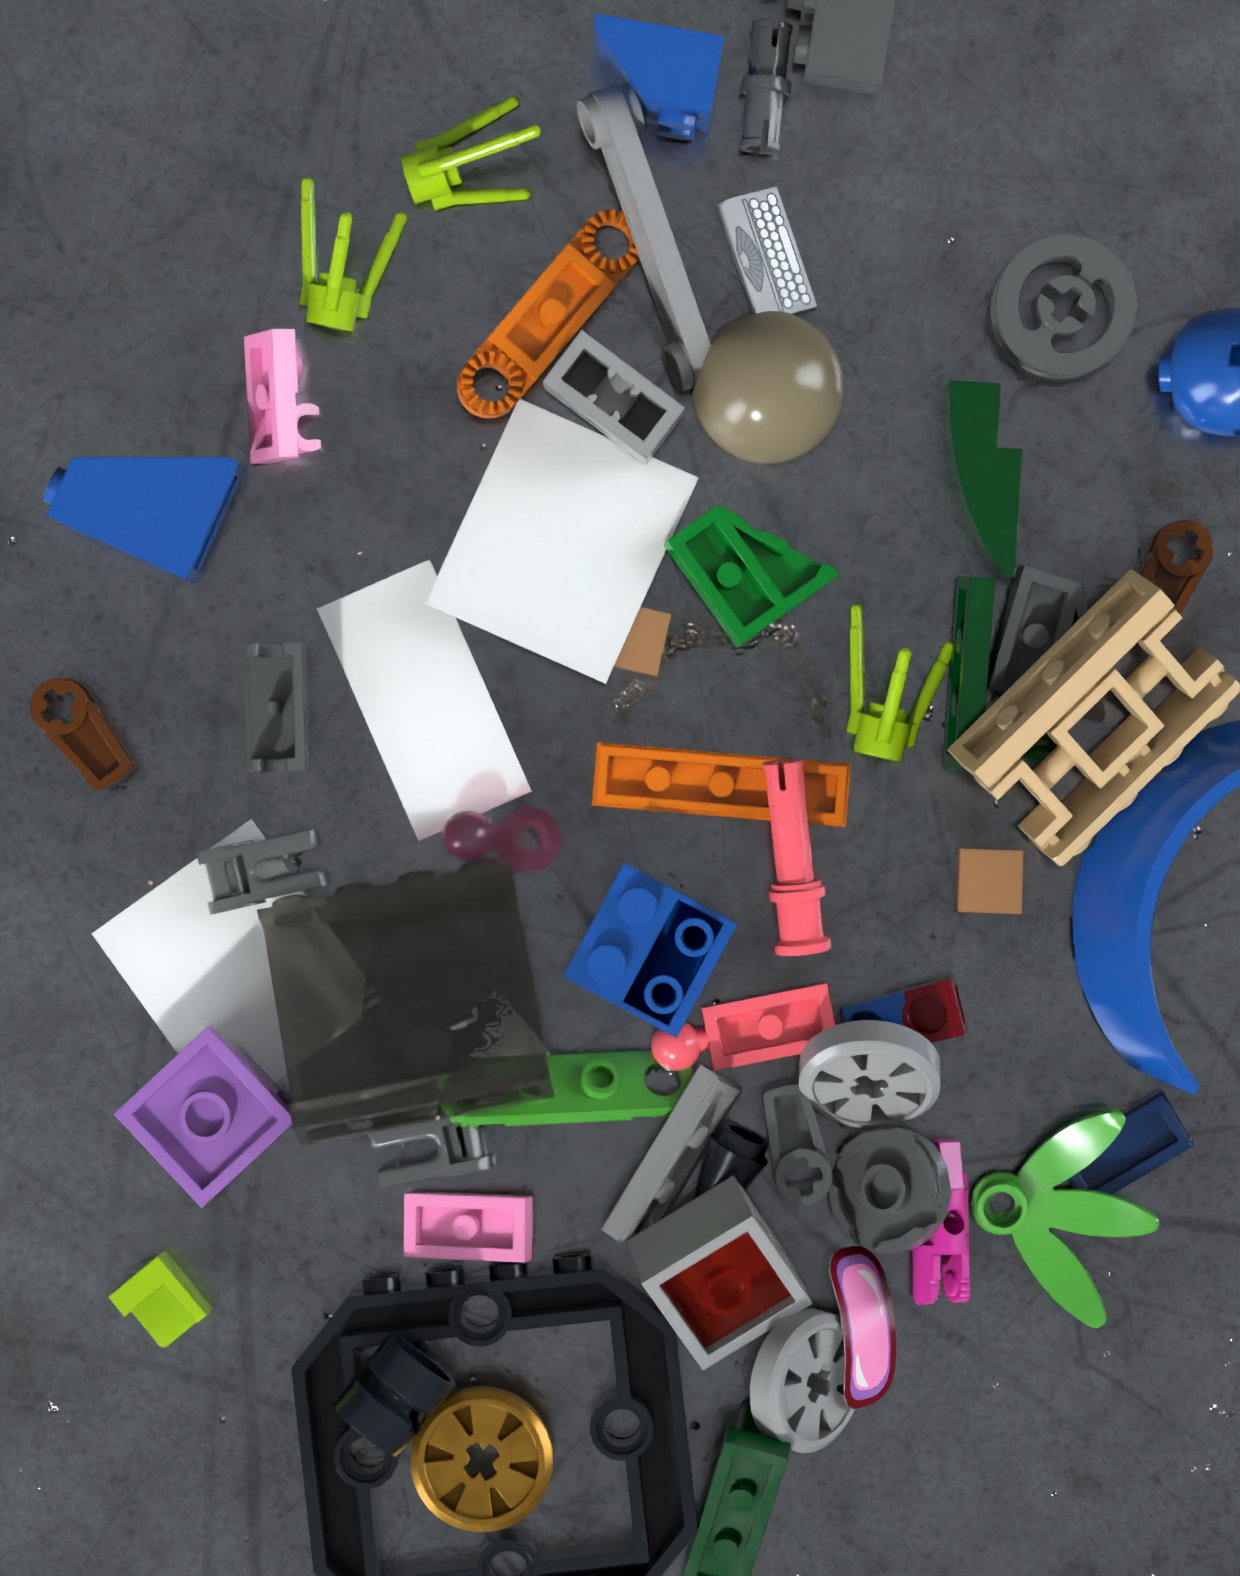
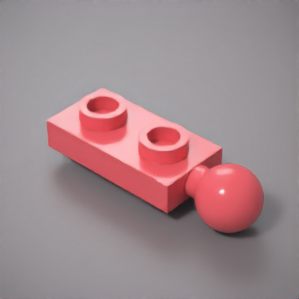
[651,982,835,1071]

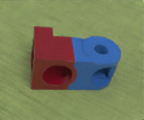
[840,974,968,1043]

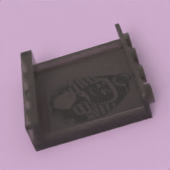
[257,858,555,1146]

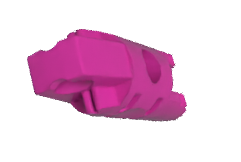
[912,1139,970,1305]

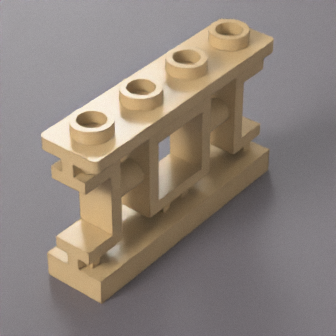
[947,569,1240,866]

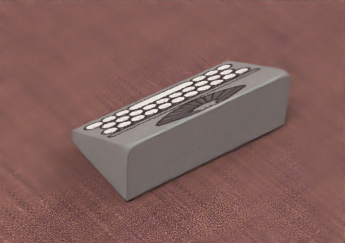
[716,186,817,315]

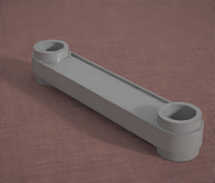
[577,83,716,393]

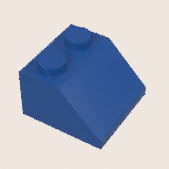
[594,13,724,140]

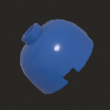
[1159,308,1240,437]

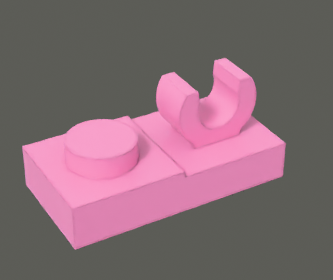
[244,329,321,464]
[403,1191,533,1263]

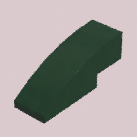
[945,380,1023,581]

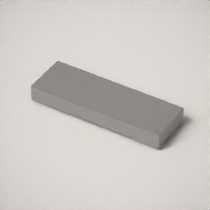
[601,1064,743,1243]

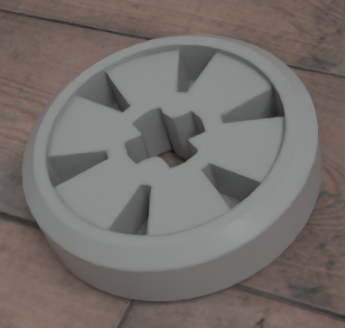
[799,1020,941,1128]
[750,1308,855,1453]

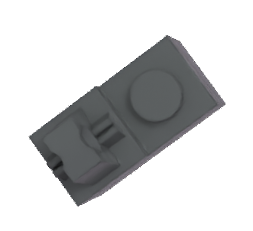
[786,0,895,95]

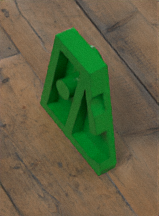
[663,505,839,648]

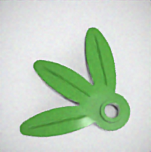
[970,1109,1159,1328]

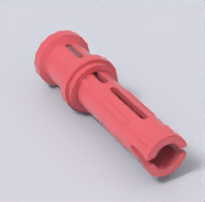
[763,758,832,956]

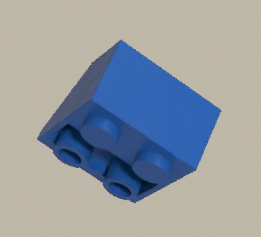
[563,862,738,1038]

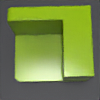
[108,1250,213,1348]

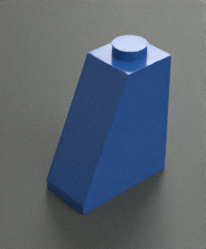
[43,457,245,583]

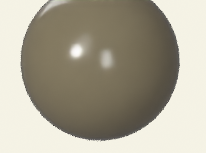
[692,311,845,464]

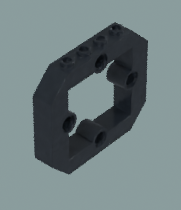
[291,1253,698,1576]

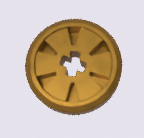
[410,1386,553,1533]

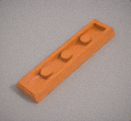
[592,742,851,827]

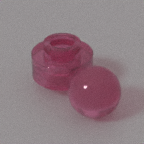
[442,808,561,874]

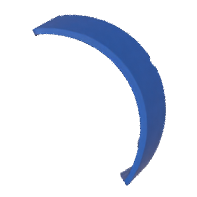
[1071,720,1240,1096]

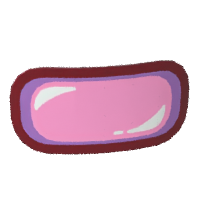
[829,1246,896,1409]

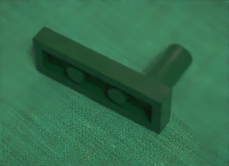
[943,576,1056,771]
[682,1400,791,1576]

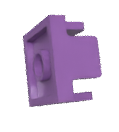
[114,1024,298,1208]

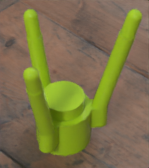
[400,95,541,211]
[298,177,407,332]
[846,603,952,762]

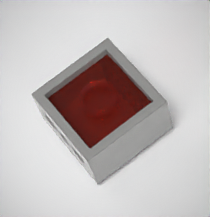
[624,1175,813,1370]

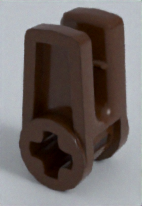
[1139,520,1214,639]
[30,678,136,790]

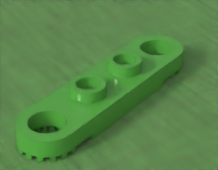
[438,1050,694,1128]

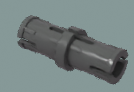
[739,19,793,155]

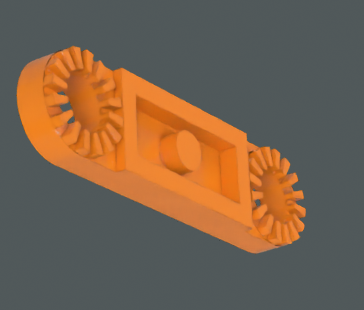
[456,209,639,418]

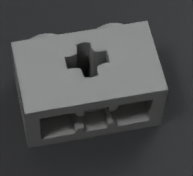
[543,330,685,465]

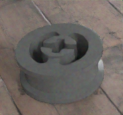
[990,234,1137,380]

